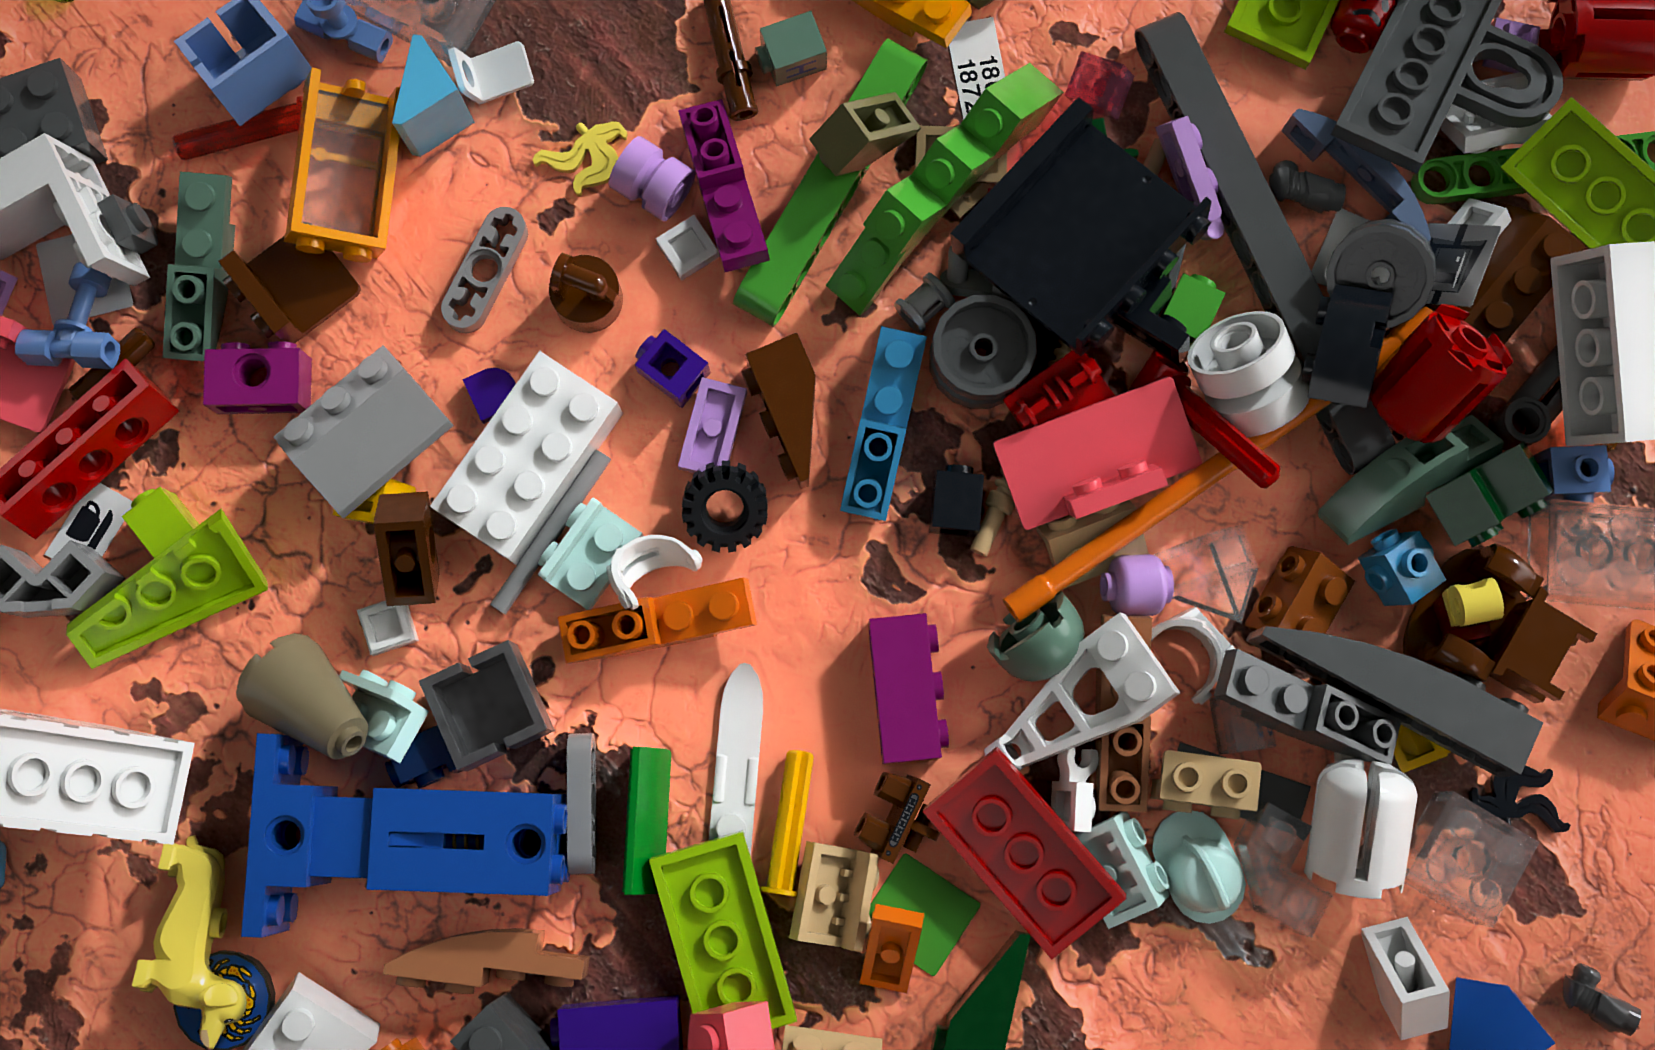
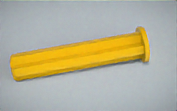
[760,750,814,897]

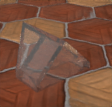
[1154,525,1259,623]

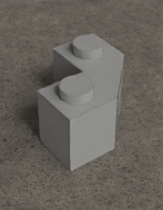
[0,540,126,618]

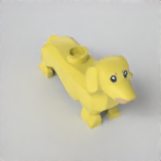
[132,835,247,1049]

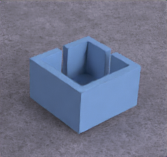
[174,0,312,126]

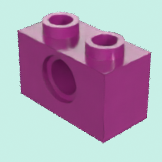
[203,341,312,415]

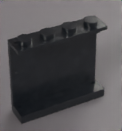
[950,97,1212,357]

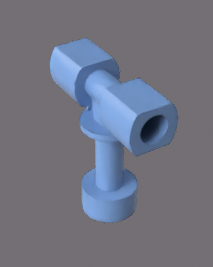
[294,0,393,63]
[15,262,120,369]

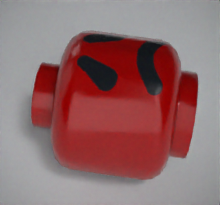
[1330,0,1397,54]

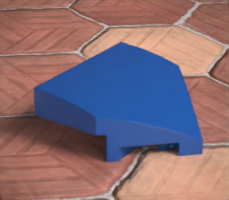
[1449,977,1555,1050]

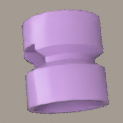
[608,136,696,221]

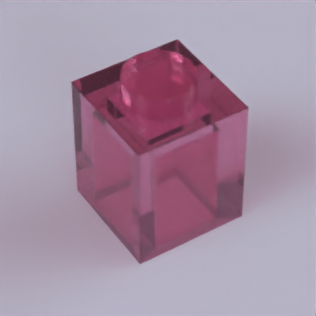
[1065,51,1134,120]

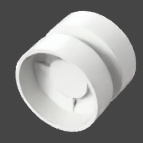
[1187,311,1310,437]

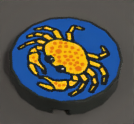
[173,950,276,1050]

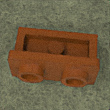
[1245,546,1355,634]

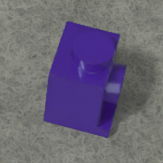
[635,329,711,408]

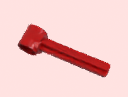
[1129,350,1281,489]

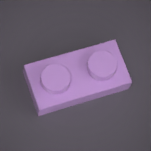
[678,377,748,473]

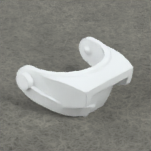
[606,535,703,610]
[1151,607,1235,705]

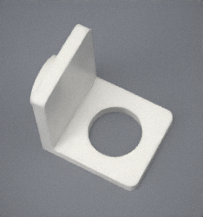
[448,41,534,105]

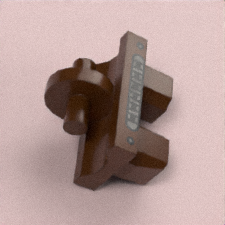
[854,772,940,864]

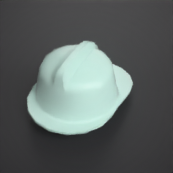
[1152,810,1246,924]

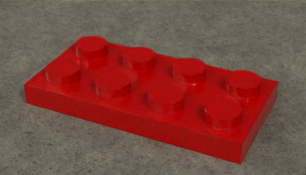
[923,747,1127,960]

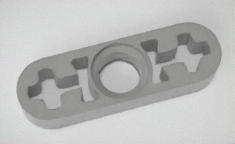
[441,207,528,333]
[567,733,597,875]

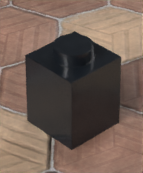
[929,464,984,537]

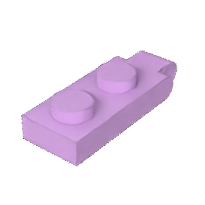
[1155,116,1224,240]

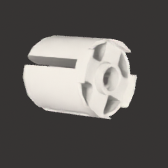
[1304,759,1418,899]

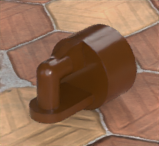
[549,253,623,333]

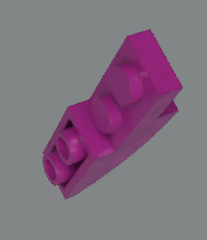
[678,99,770,272]

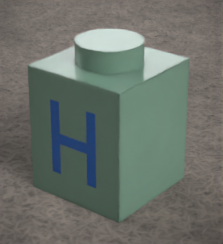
[755,11,827,87]

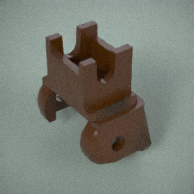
[1403,543,1598,703]

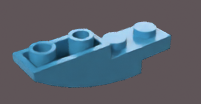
[840,326,927,521]

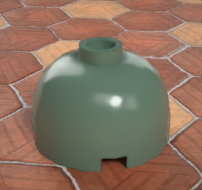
[987,591,1085,682]

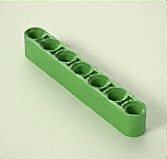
[733,38,928,327]

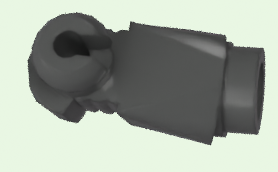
[1269,160,1346,213]
[1563,963,1641,1036]

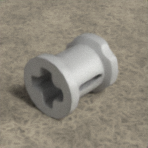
[894,272,955,334]

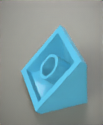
[392,34,475,157]

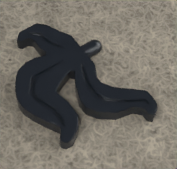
[1468,765,1571,832]

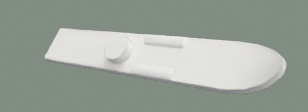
[709,663,763,856]

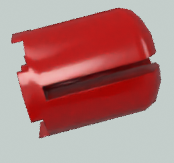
[1539,0,1655,81]
[1370,304,1513,443]

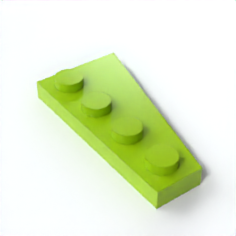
[66,508,268,669]

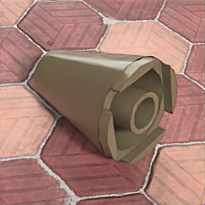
[236,633,369,759]

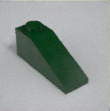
[931,930,1030,1050]

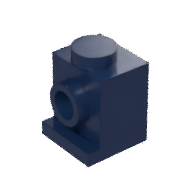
[385,725,462,789]

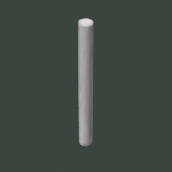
[490,449,611,615]

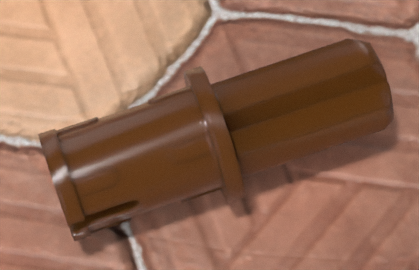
[68,328,155,400]

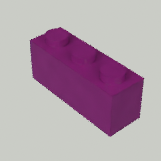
[868,613,949,764]

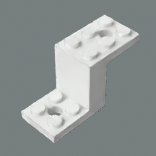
[0,133,150,286]

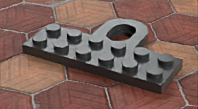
[1330,0,1563,174]

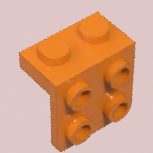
[1597,619,1655,741]

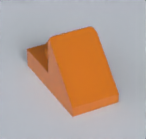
[859,904,924,994]

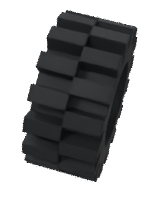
[682,460,768,553]

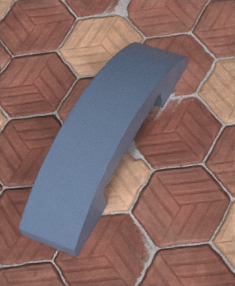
[1281,109,1431,241]

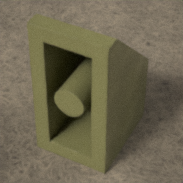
[809,92,921,177]

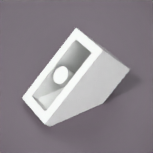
[1361,917,1450,1040]

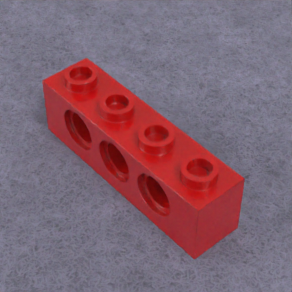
[0,358,180,540]

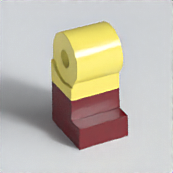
[1433,578,1504,643]

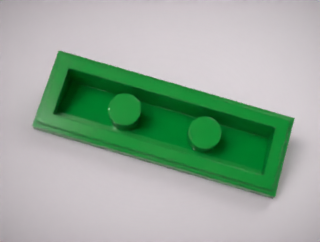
[622,746,672,895]

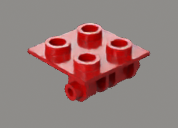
[1002,350,1115,430]

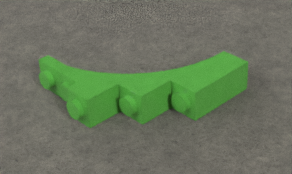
[826,63,1064,316]

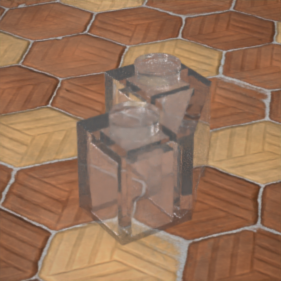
[1234,802,1334,938]

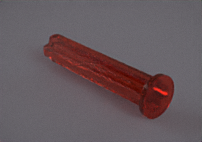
[173,96,315,160]

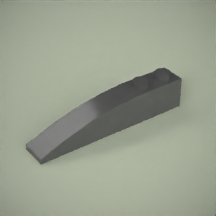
[1246,626,1543,777]

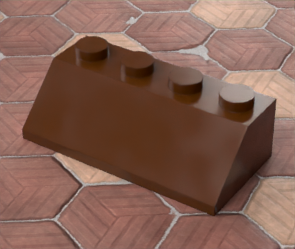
[1385,202,1586,344]

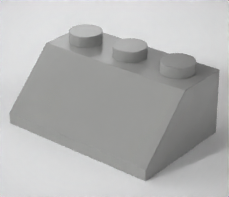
[273,345,454,519]

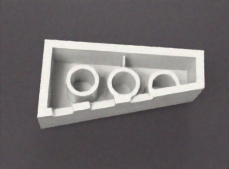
[243,972,380,1050]

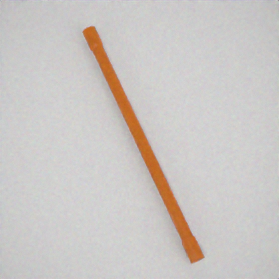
[1002,307,1434,623]

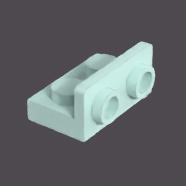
[538,497,644,610]
[339,669,429,763]
[1075,811,1169,929]

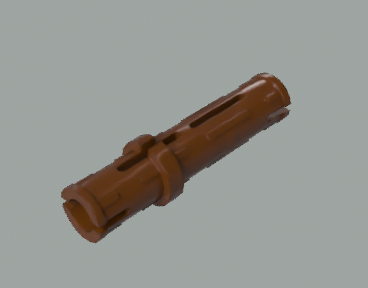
[703,0,758,121]

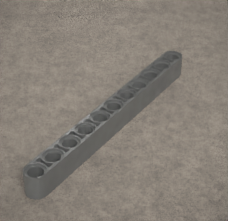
[1134,12,1395,475]

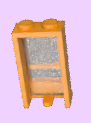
[284,67,400,263]

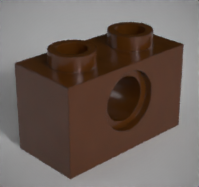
[373,491,440,606]

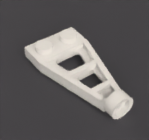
[984,612,1180,771]

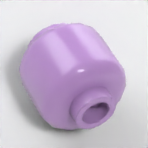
[1100,554,1174,616]

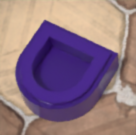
[462,368,516,424]

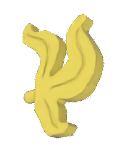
[533,122,628,196]

